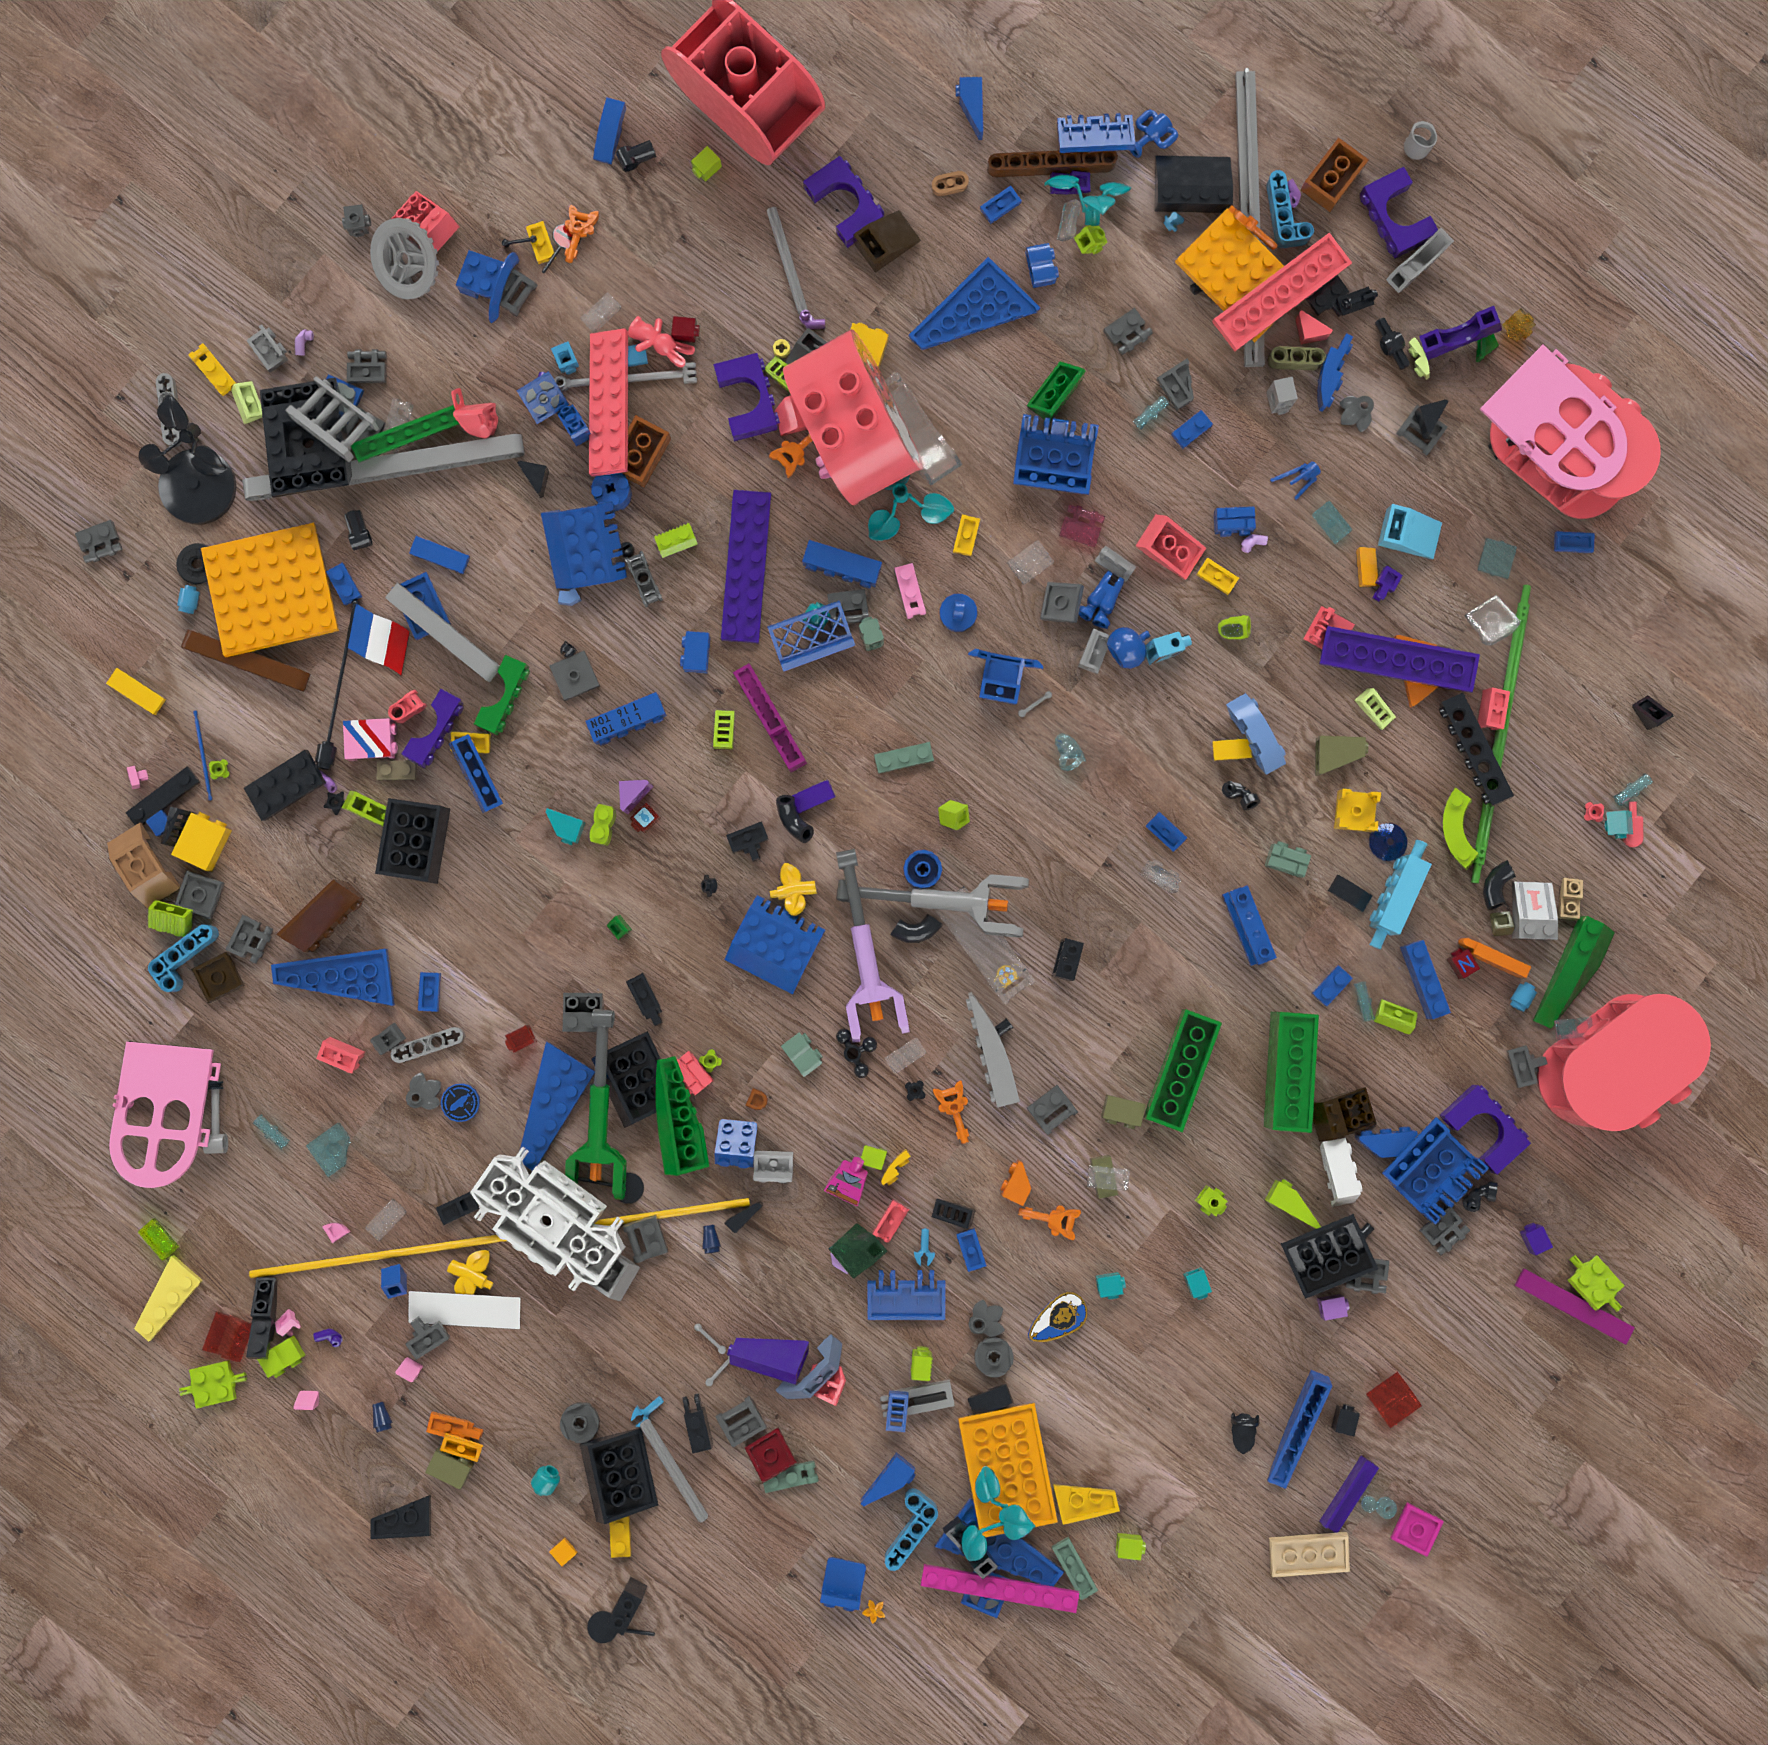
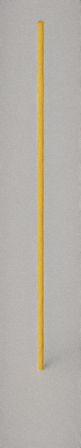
[249,1198,750,1278]

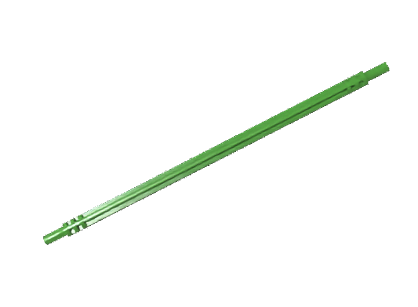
[1471,585,1531,884]

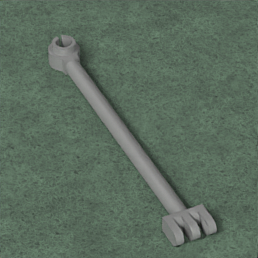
[554,362,697,393]

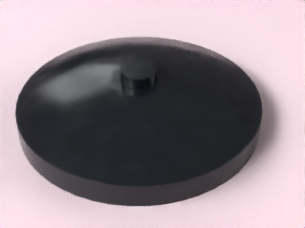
[158,449,237,525]

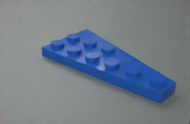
[935,1498,1064,1587]

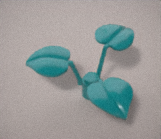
[1044,175,1132,226]
[868,475,954,541]
[962,1466,1035,1561]

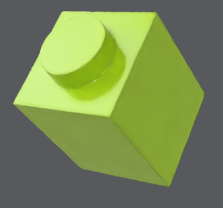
[691,146,722,182]
[1115,1533,1146,1560]

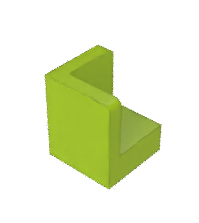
[938,800,970,830]
[861,1145,887,1170]

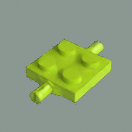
[1568,1255,1625,1312]
[179,1360,247,1409]

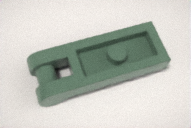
[763,1461,819,1493]

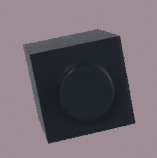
[1331,1404,1360,1437]

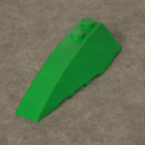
[1533,916,1615,1029]
[656,1056,709,1176]

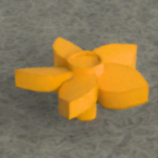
[862,1600,885,1624]

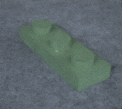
[874,742,934,774]
[1052,1537,1098,1600]

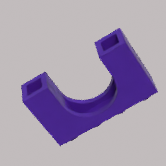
[803,156,885,248]
[1360,167,1438,259]
[713,353,780,442]
[1439,1085,1531,1175]

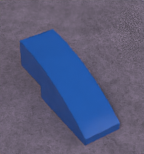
[593,97,626,165]

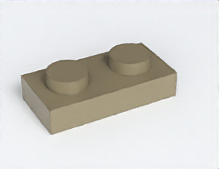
[377,760,417,780]

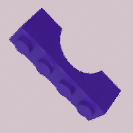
[1419,306,1502,360]
[402,689,464,769]

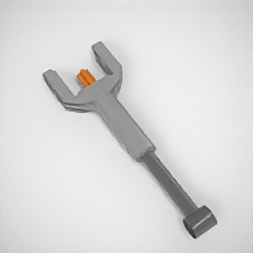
[836,874,1029,938]

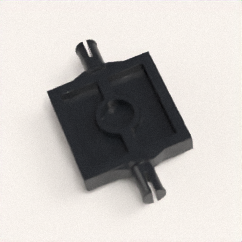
[1306,275,1350,317]

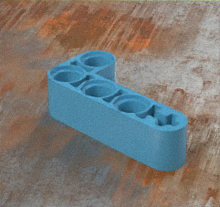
[1266,170,1314,248]
[148,925,219,992]
[885,1488,938,1571]

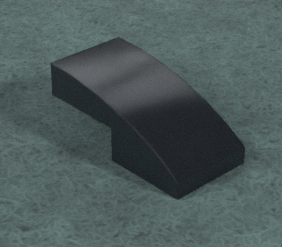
[1328,875,1372,912]
[436,1191,480,1226]
[968,1384,1013,1415]

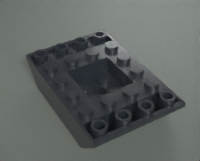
[260,378,352,498]

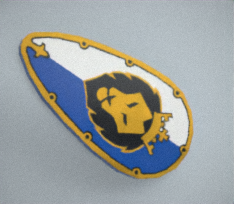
[1028,1292,1087,1342]

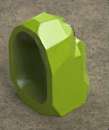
[1218,615,1251,639]

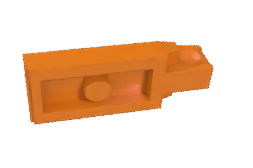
[426,1412,483,1441]

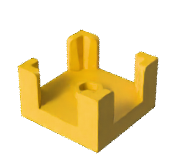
[1334,789,1381,832]

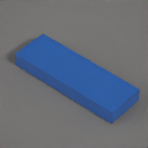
[409,536,470,574]

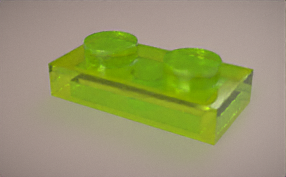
[138,1218,180,1261]

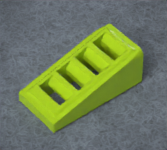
[763,356,790,393]
[713,710,735,749]

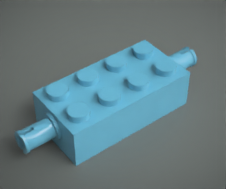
[1369,840,1432,949]

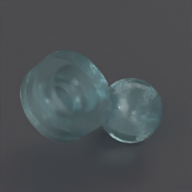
[1361,1496,1397,1519]

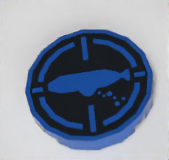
[441,1083,480,1122]

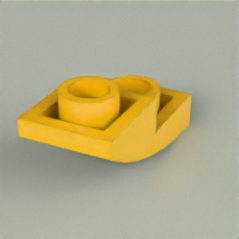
[1212,739,1252,761]
[881,1149,911,1185]

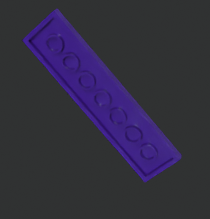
[721,490,772,643]
[1319,626,1480,693]

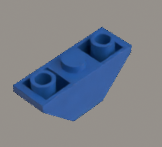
[557,404,591,447]
[1355,1127,1418,1158]

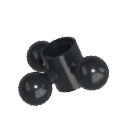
[836,1029,877,1078]

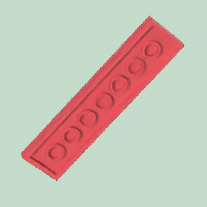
[1212,233,1352,352]
[589,328,628,477]

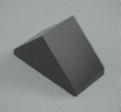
[1415,399,1449,439]
[517,460,549,498]
[1632,695,1674,730]

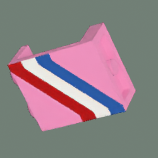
[343,718,398,761]

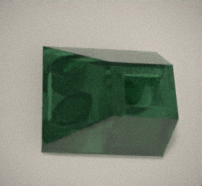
[828,1223,887,1279]

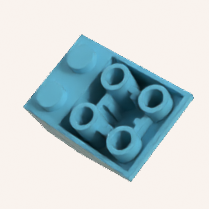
[1378,504,1442,560]

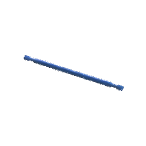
[193,711,212,801]

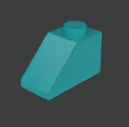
[545,808,586,845]

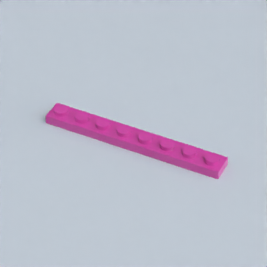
[921,1564,1079,1613]

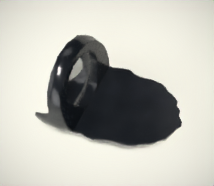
[1231,1413,1260,1454]

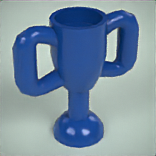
[1129,109,1179,158]

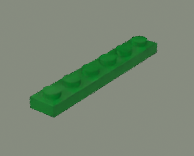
[351,405,460,463]

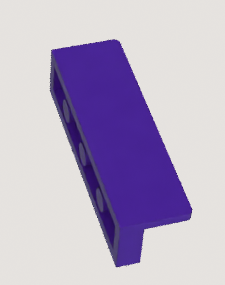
[1319,1456,1379,1533]

